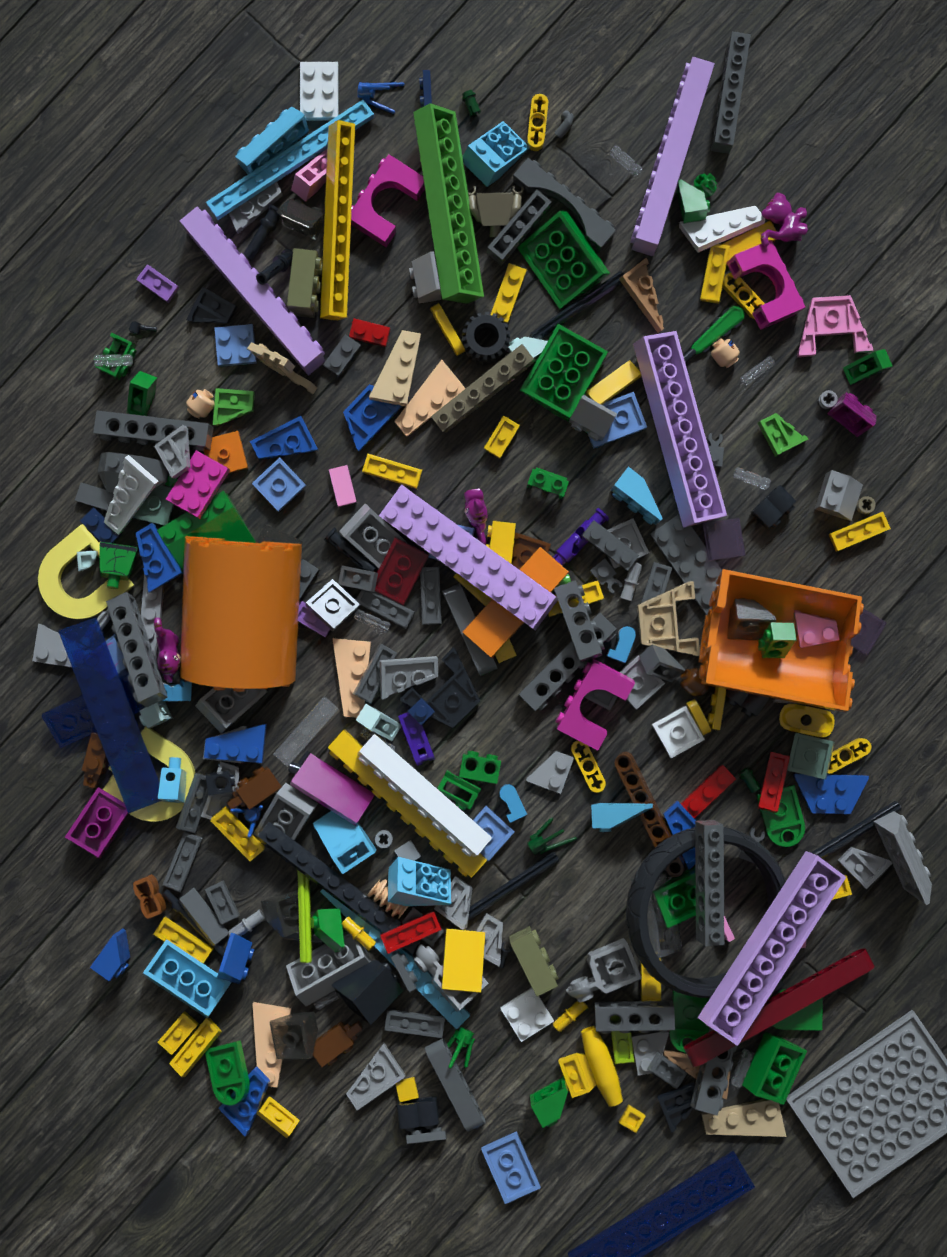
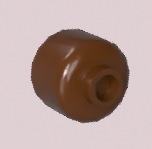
[680,668,709,696]

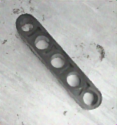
[443,583,498,676]
[425,1038,486,1132]

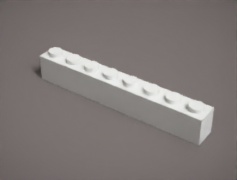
[357,734,492,857]

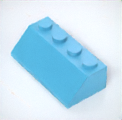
[235,107,309,174]
[143,939,231,1019]

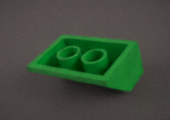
[742,1031,807,1105]

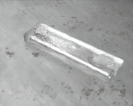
[273,696,339,767]

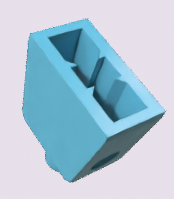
[158,757,187,803]

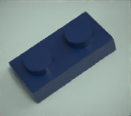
[419,70,432,108]
[80,507,122,544]

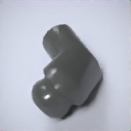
[554,110,574,139]

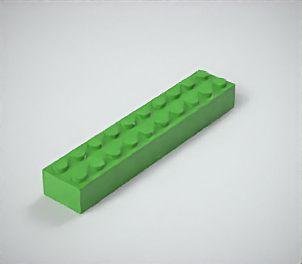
[413,103,484,304]

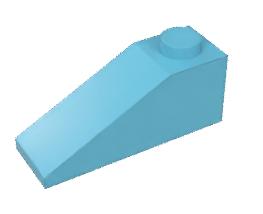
[591,803,653,832]

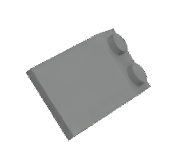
[339,503,406,568]
[195,688,268,734]
[253,783,318,841]

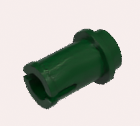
[462,90,481,117]
[738,767,761,793]

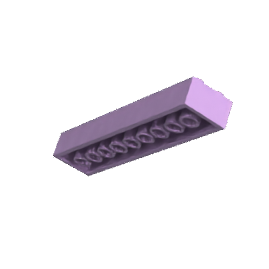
[630,57,715,256]
[180,206,325,376]
[633,331,727,528]
[379,485,558,631]
[698,851,846,1046]

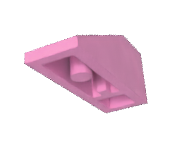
[291,148,328,201]

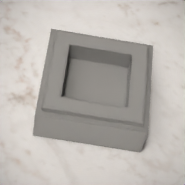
[394,840,421,861]

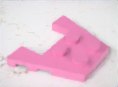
[797,295,873,357]

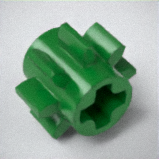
[693,173,717,198]

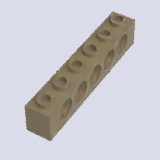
[431,344,536,433]

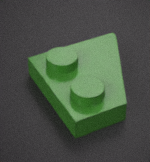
[213,388,255,426]
[758,413,808,456]

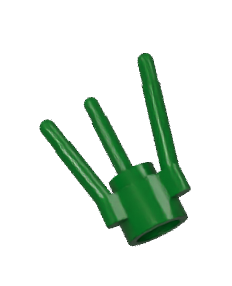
[447,1027,475,1069]

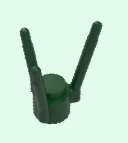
[527,818,577,855]

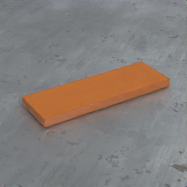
[463,547,569,658]

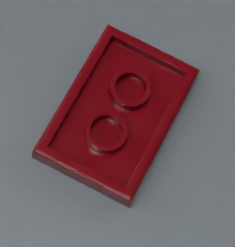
[375,537,430,606]

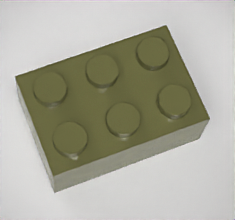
[287,248,323,318]
[509,926,559,997]

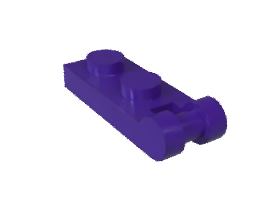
[398,712,435,766]

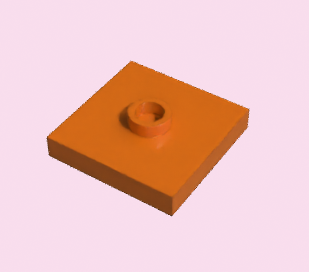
[204,431,248,474]

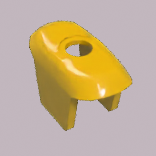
[779,704,835,737]

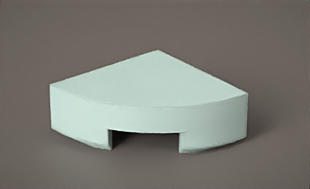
[77,551,98,571]

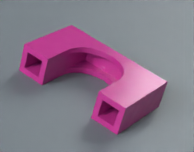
[351,154,425,247]
[726,240,805,330]
[555,659,635,750]

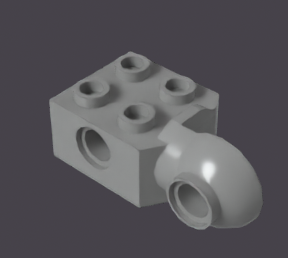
[566,938,642,1002]
[413,944,489,1012]

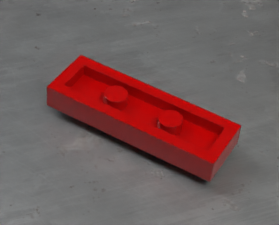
[758,752,790,813]
[680,765,736,818]
[380,911,442,954]

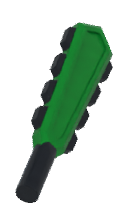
[683,306,744,364]

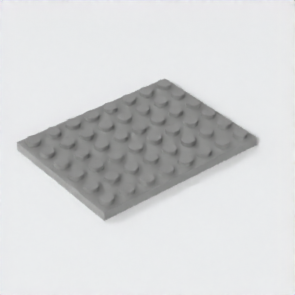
[786,1010,947,1198]

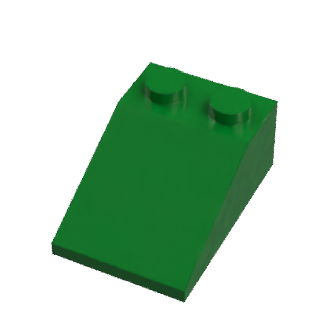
[652,867,696,928]

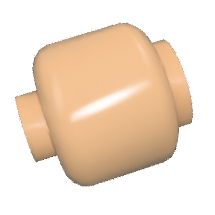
[711,338,740,368]
[186,389,215,419]

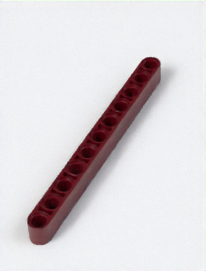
[684,948,875,1067]

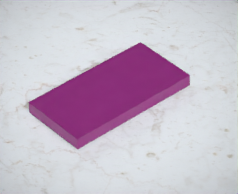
[290,753,375,826]

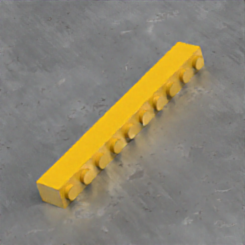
[320,120,355,321]
[328,730,487,878]

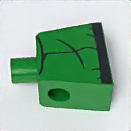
[99,542,138,589]

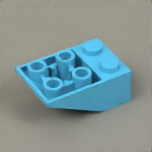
[462,121,530,187]
[610,467,662,525]
[313,811,377,874]
[388,857,451,906]

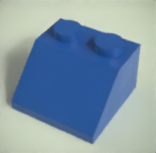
[90,928,130,981]
[217,933,254,984]

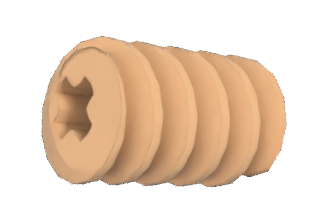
[367,879,408,919]

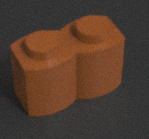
[133,874,166,919]

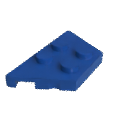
[343,384,409,452]
[793,774,869,814]

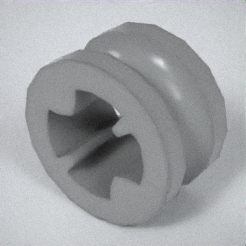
[818,390,838,409]
[375,830,393,848]

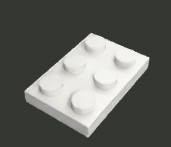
[300,62,339,121]

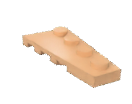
[395,360,466,437]
[333,638,371,718]
[253,1002,291,1088]

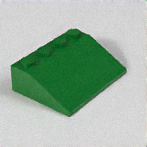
[517,211,610,309]
[520,324,608,422]
[157,491,256,571]

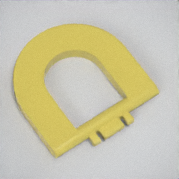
[38,524,135,619]
[103,726,195,822]

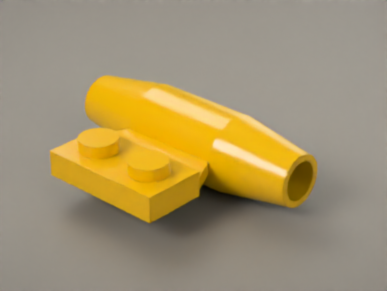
[558,1026,623,1107]

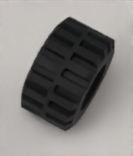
[462,312,510,365]

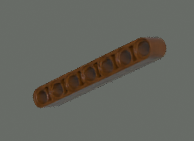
[615,752,685,877]

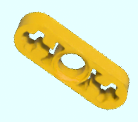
[527,94,548,151]
[722,272,765,319]
[430,303,465,356]
[828,738,871,774]
[571,740,606,792]

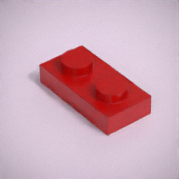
[349,318,391,347]

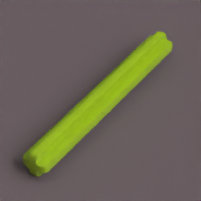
[298,871,312,963]

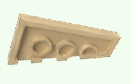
[369,330,421,407]
[701,1099,786,1137]

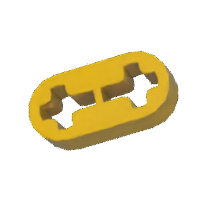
[686,699,711,735]

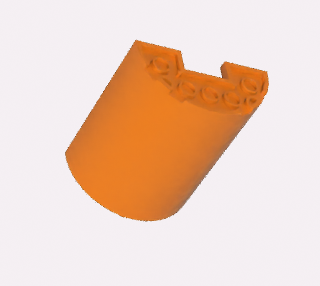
[180,536,302,692]
[699,569,864,712]

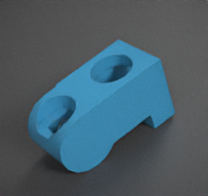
[606,626,636,663]
[162,679,192,701]
[499,784,527,823]

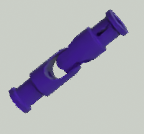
[553,508,609,566]

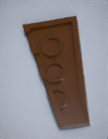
[512,532,551,569]

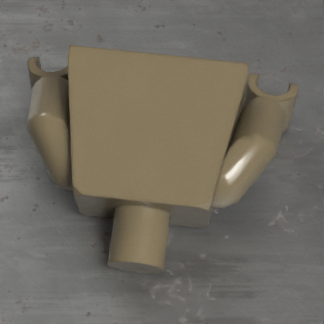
[468,185,524,237]

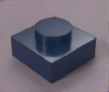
[408,698,435,725]

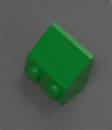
[530,1077,568,1128]

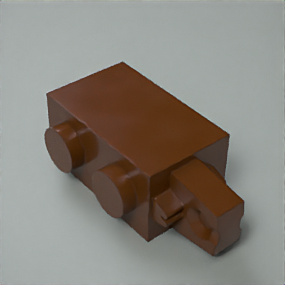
[82,732,116,788]
[226,766,282,810]
[308,1020,363,1067]

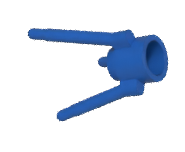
[358,82,404,114]
[230,805,263,838]

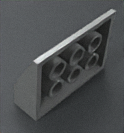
[873,811,932,905]

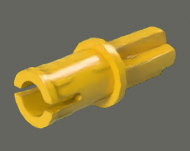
[342,916,376,950]
[553,1001,588,1032]

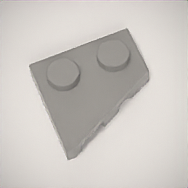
[154,425,190,479]

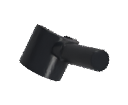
[129,321,157,335]
[288,751,310,774]
[499,941,513,968]

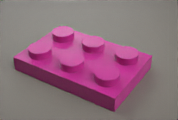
[166,450,230,519]

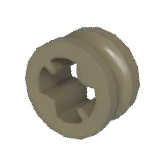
[856,496,876,514]

